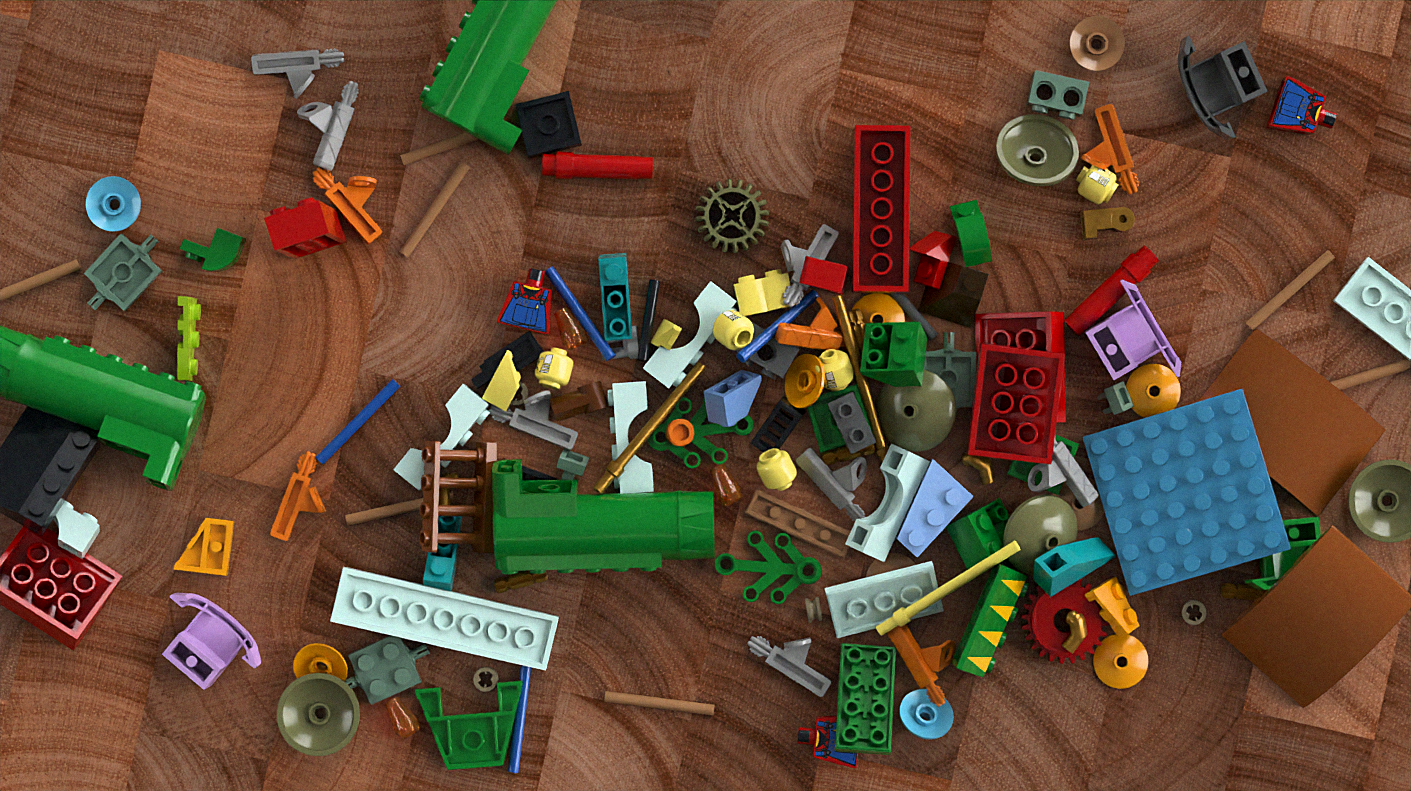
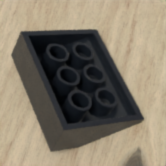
[0,406,100,536]

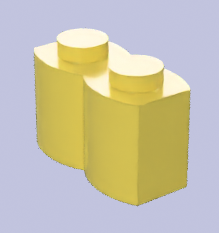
[733,269,795,316]

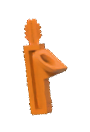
[1081,104,1140,195]
[312,167,382,244]
[775,297,860,352]
[270,451,326,541]
[887,625,956,707]

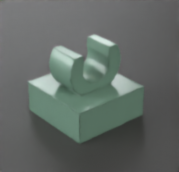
[1097,381,1134,415]
[557,449,590,480]

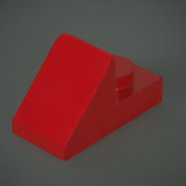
[909,231,957,289]
[799,256,850,295]

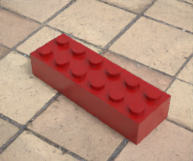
[852,125,911,294]
[264,197,347,259]

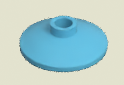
[86,176,141,232]
[899,689,954,739]

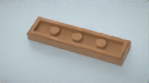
[745,488,851,559]

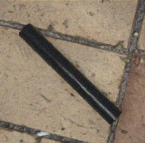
[637,280,660,362]

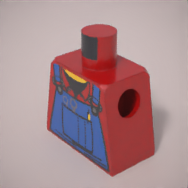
[1266,76,1337,135]
[497,268,553,335]
[797,715,858,768]

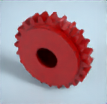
[1021,579,1109,664]

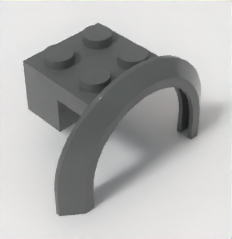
[1177,36,1268,140]

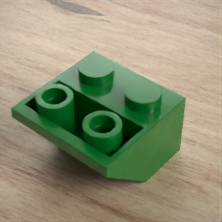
[860,322,927,387]
[946,498,1010,570]

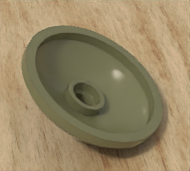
[996,114,1079,186]
[876,370,957,452]
[1348,460,1411,543]
[1003,494,1078,575]
[277,673,360,756]

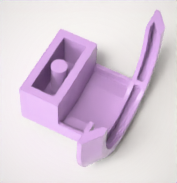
[1085,279,1181,380]
[162,593,261,690]

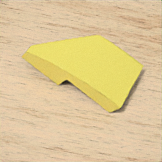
[651,319,682,351]
[482,350,521,411]

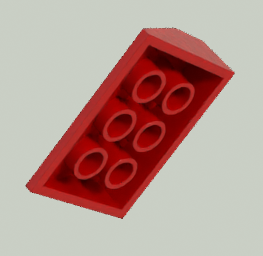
[975,311,1066,423]
[966,343,1065,464]
[0,526,123,651]

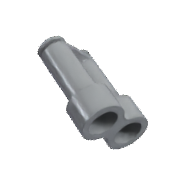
[601,325,639,361]

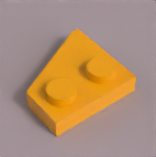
[174,518,234,576]
[1085,576,1139,637]

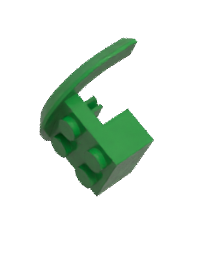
[1245,517,1321,590]

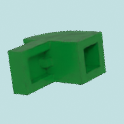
[950,200,992,267]
[180,228,246,272]

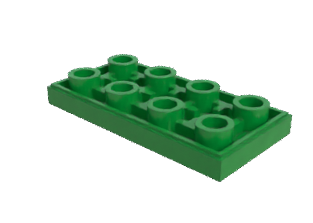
[835,643,896,755]

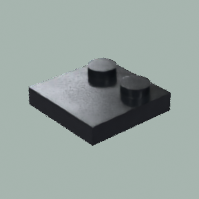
[515,91,582,158]

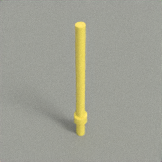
[876,541,1021,636]

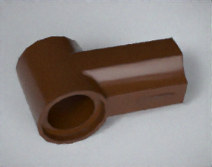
[550,381,609,421]

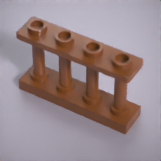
[419,441,497,553]

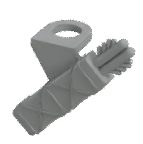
[251,48,344,99]
[297,81,359,171]
[780,224,839,307]
[489,390,578,450]
[1028,439,1098,507]
[796,448,867,521]
[747,636,831,697]

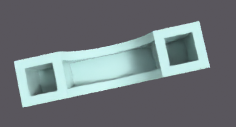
[643,281,738,389]
[608,381,654,493]
[394,384,490,491]
[845,444,930,562]
[53,501,100,559]

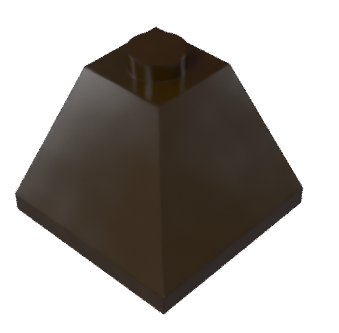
[918,262,989,328]

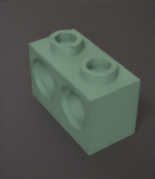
[1026,70,1089,120]

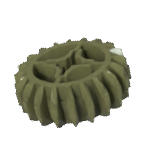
[695,179,769,253]

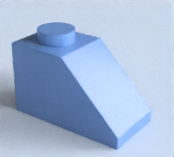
[704,370,762,427]

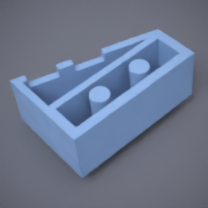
[896,459,973,558]

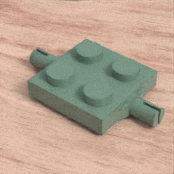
[84,233,163,311]
[924,332,976,408]
[345,635,430,705]

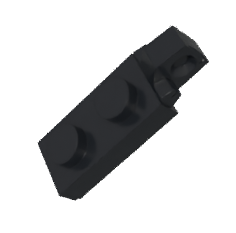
[471,331,544,389]

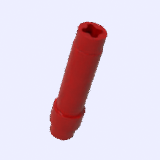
[542,151,653,180]
[1064,245,1159,337]

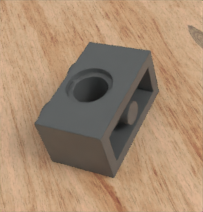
[735,323,799,380]
[827,392,876,454]

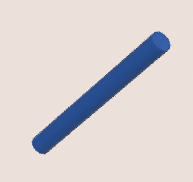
[545,266,616,361]
[736,290,819,362]
[316,379,401,465]
[508,665,532,773]

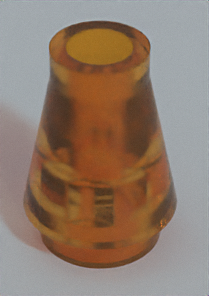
[554,307,588,350]
[710,464,743,507]
[384,697,421,740]

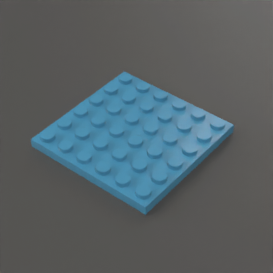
[1083,389,1291,596]

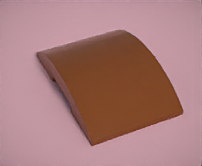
[1197,328,1386,517]
[1221,525,1411,708]

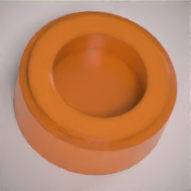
[665,419,694,447]

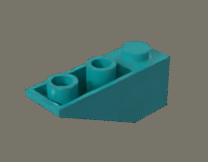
[598,253,633,341]
[423,516,463,591]
[1033,537,1115,597]

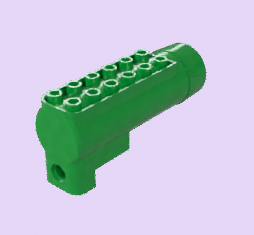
[419,0,557,155]
[0,325,207,491]
[492,459,715,574]

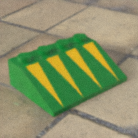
[951,564,1029,677]

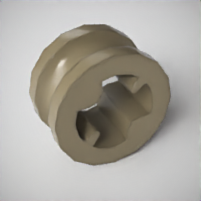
[510,381,529,406]
[805,597,822,623]
[1181,600,1207,625]
[473,666,499,692]

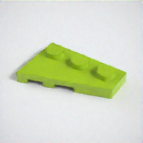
[177,296,201,381]

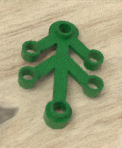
[647,397,754,468]
[715,530,822,604]

